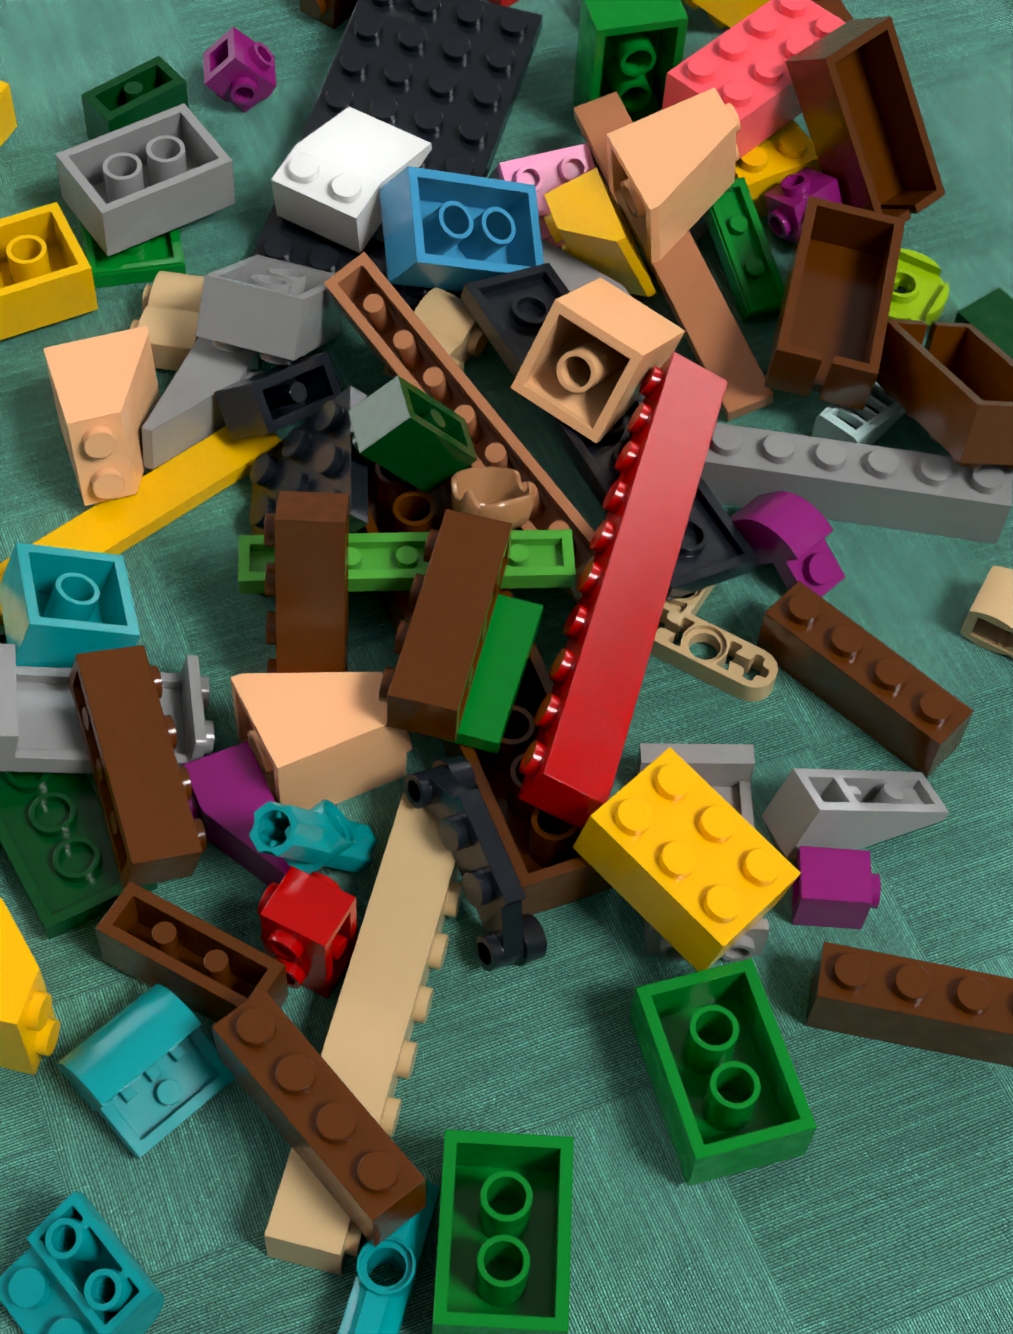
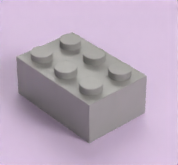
[55,103,235,256]
[196,255,343,365]

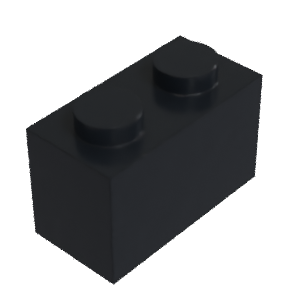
[214,352,342,441]

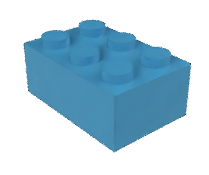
[379,166,544,292]

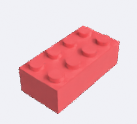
[662,0,846,162]

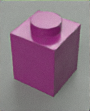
[791,846,881,930]

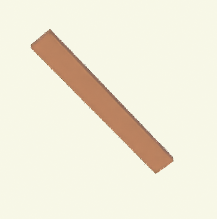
[573,91,774,421]

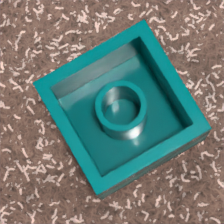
[0,542,140,668]

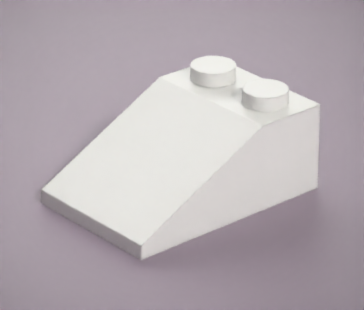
[271,107,432,253]

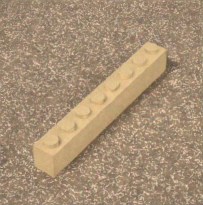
[264,793,463,1276]

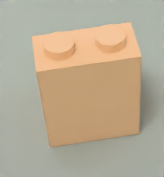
[607,87,741,264]
[511,277,685,444]
[43,326,160,506]
[230,672,412,810]

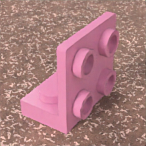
[488,143,595,248]

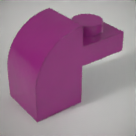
[730,491,846,597]

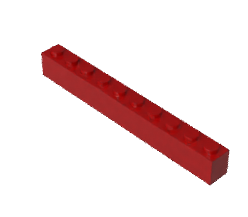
[518,352,728,828]

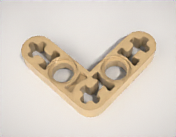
[650,585,778,702]

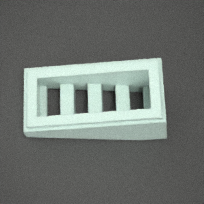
[812,381,906,445]

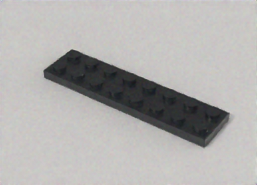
[461,263,759,601]

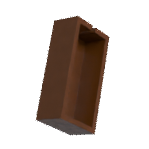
[785,16,945,222]
[764,196,906,411]
[876,319,1013,469]

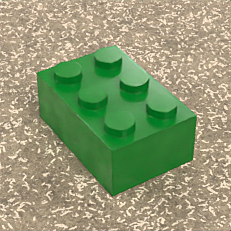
[572,0,688,122]
[629,958,817,1187]
[432,1129,574,1334]

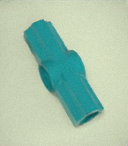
[249,799,378,874]
[338,1177,441,1334]

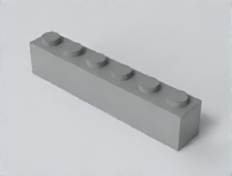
[701,423,1013,544]

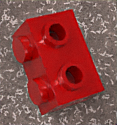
[257,866,357,999]

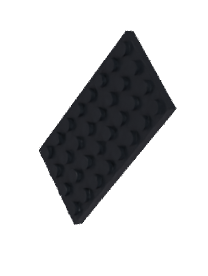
[252,0,543,311]

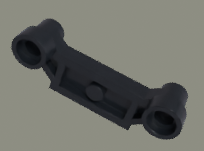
[405,754,547,971]

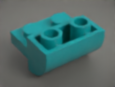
[55,984,235,1160]
[0,1191,165,1334]

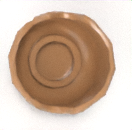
[451,466,535,530]

